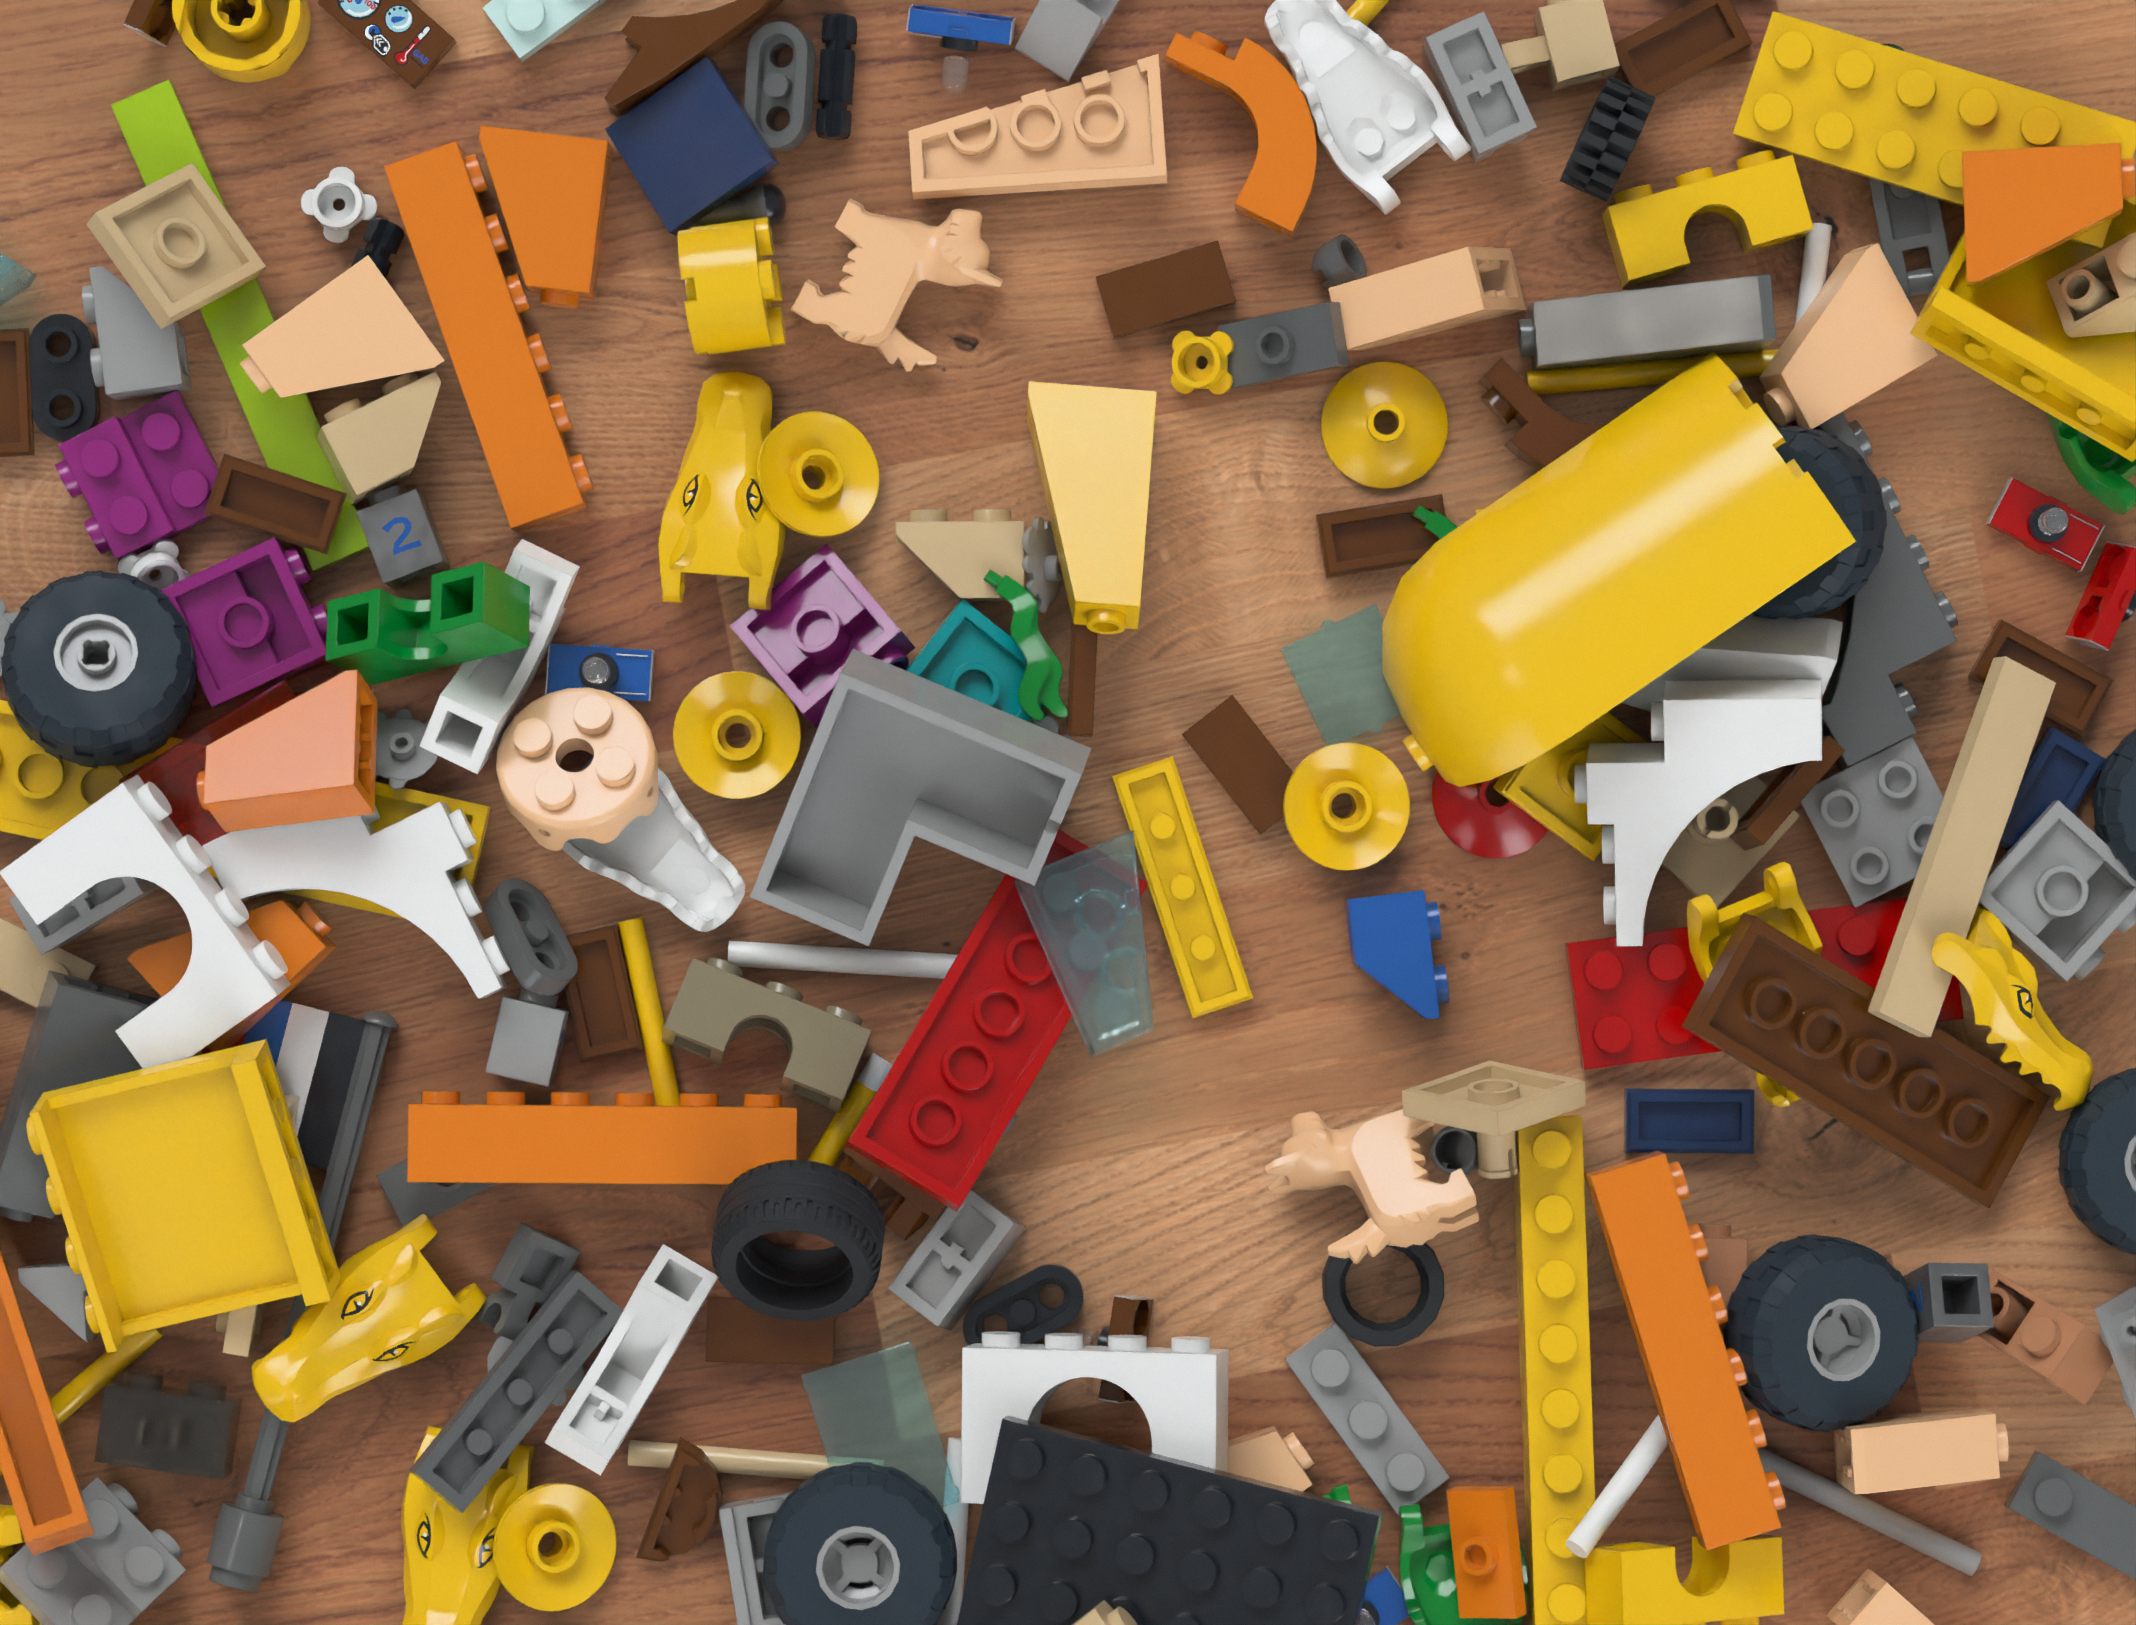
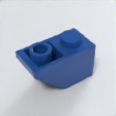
[1345,890,1449,1019]

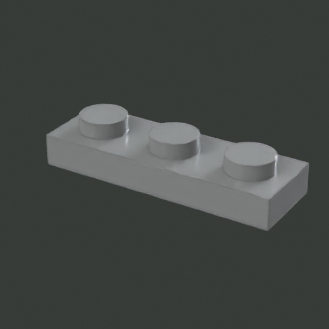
[1284,1322,1450,1516]

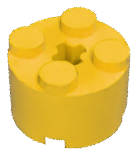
[172,0,311,83]
[678,217,786,355]

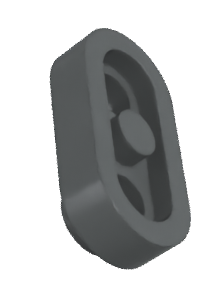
[744,21,816,152]
[484,878,578,996]

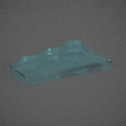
[1014,830,1154,1058]

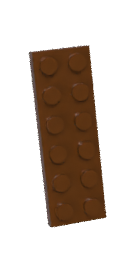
[1681,913,2050,1208]

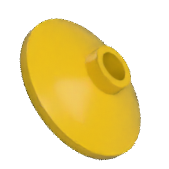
[1321,362,1448,489]
[757,411,879,538]
[673,671,801,799]
[1283,742,1410,871]
[493,1483,616,1611]

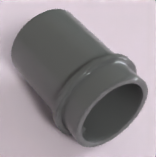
[1431,1126,1478,1175]

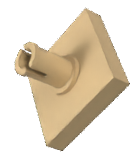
[86,163,266,329]
[1661,776,1800,908]
[1402,1061,1586,1179]

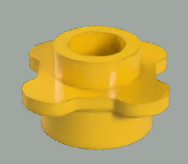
[1171,331,1234,395]

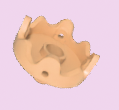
[496,687,659,851]

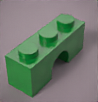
[326,561,530,685]

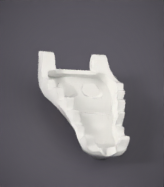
[1264,0,1472,215]
[562,756,746,932]

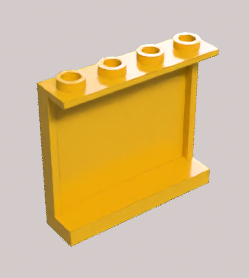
[1910,196,2136,462]
[26,1039,341,1353]

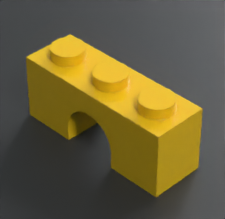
[1602,150,1814,288]
[1585,1534,1784,1625]

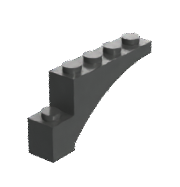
[1814,412,1958,769]

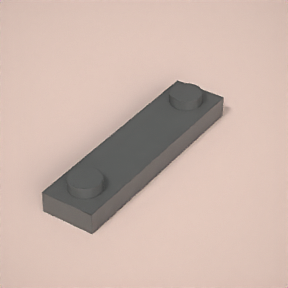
[409,1270,623,1513]
[2004,1450,2136,1580]

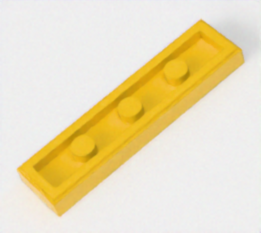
[1112,756,1253,1018]

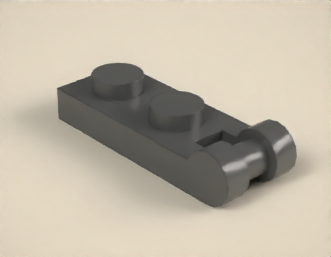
[1868,178,1950,303]

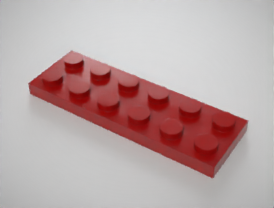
[845,829,1149,1212]
[1565,897,1964,1070]

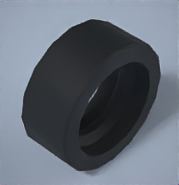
[1322,1231,1445,1347]

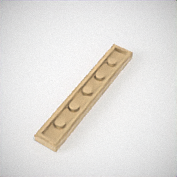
[1867,656,2056,1037]

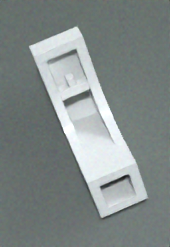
[420,539,580,774]
[545,1244,718,1476]

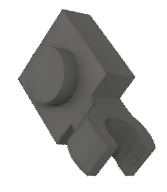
[476,1222,580,1341]

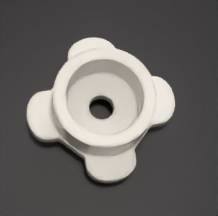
[301,167,378,243]
[118,538,190,590]

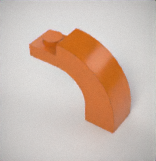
[1165,31,1317,238]

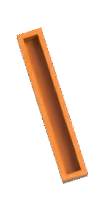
[384,141,594,533]
[407,1091,797,1185]
[1584,1151,1786,1551]
[0,1246,95,1556]

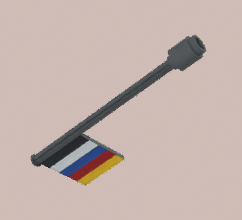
[192,1000,399,1591]

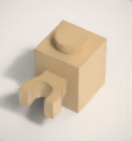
[1500,0,1620,91]

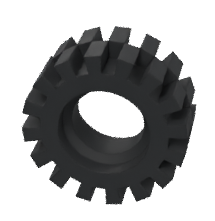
[1560,76,1656,202]

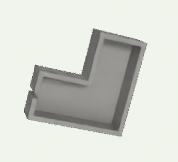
[750,649,1092,946]

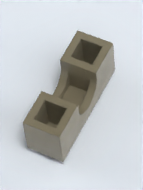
[662,957,872,1113]

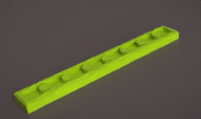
[111,79,370,572]

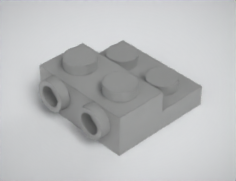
[1978,800,2136,982]
[0,1477,186,1625]

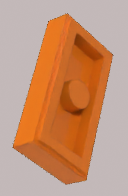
[1446,1486,1527,1619]

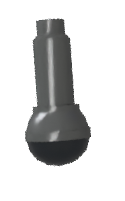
[691,183,786,227]

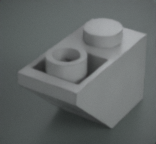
[82,266,192,401]

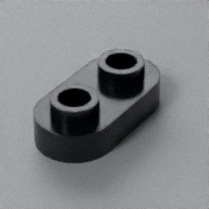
[29,314,100,442]
[963,1264,1084,1345]

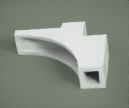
[1574,679,1822,946]
[202,802,511,999]

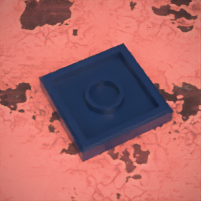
[605,56,779,236]

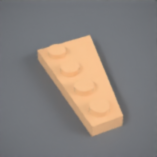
[908,54,1167,200]

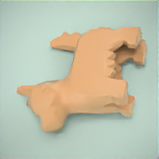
[791,199,1003,372]
[1264,1109,1479,1264]

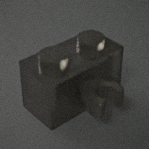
[94,1371,242,1479]

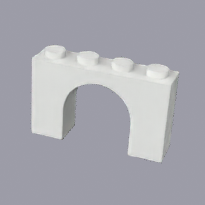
[0,774,291,1068]
[961,1331,1229,1504]

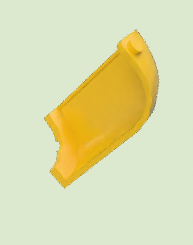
[1382,351,1856,787]

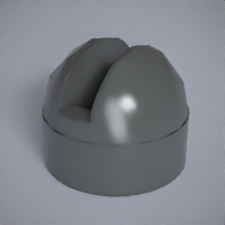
[1312,234,1367,289]

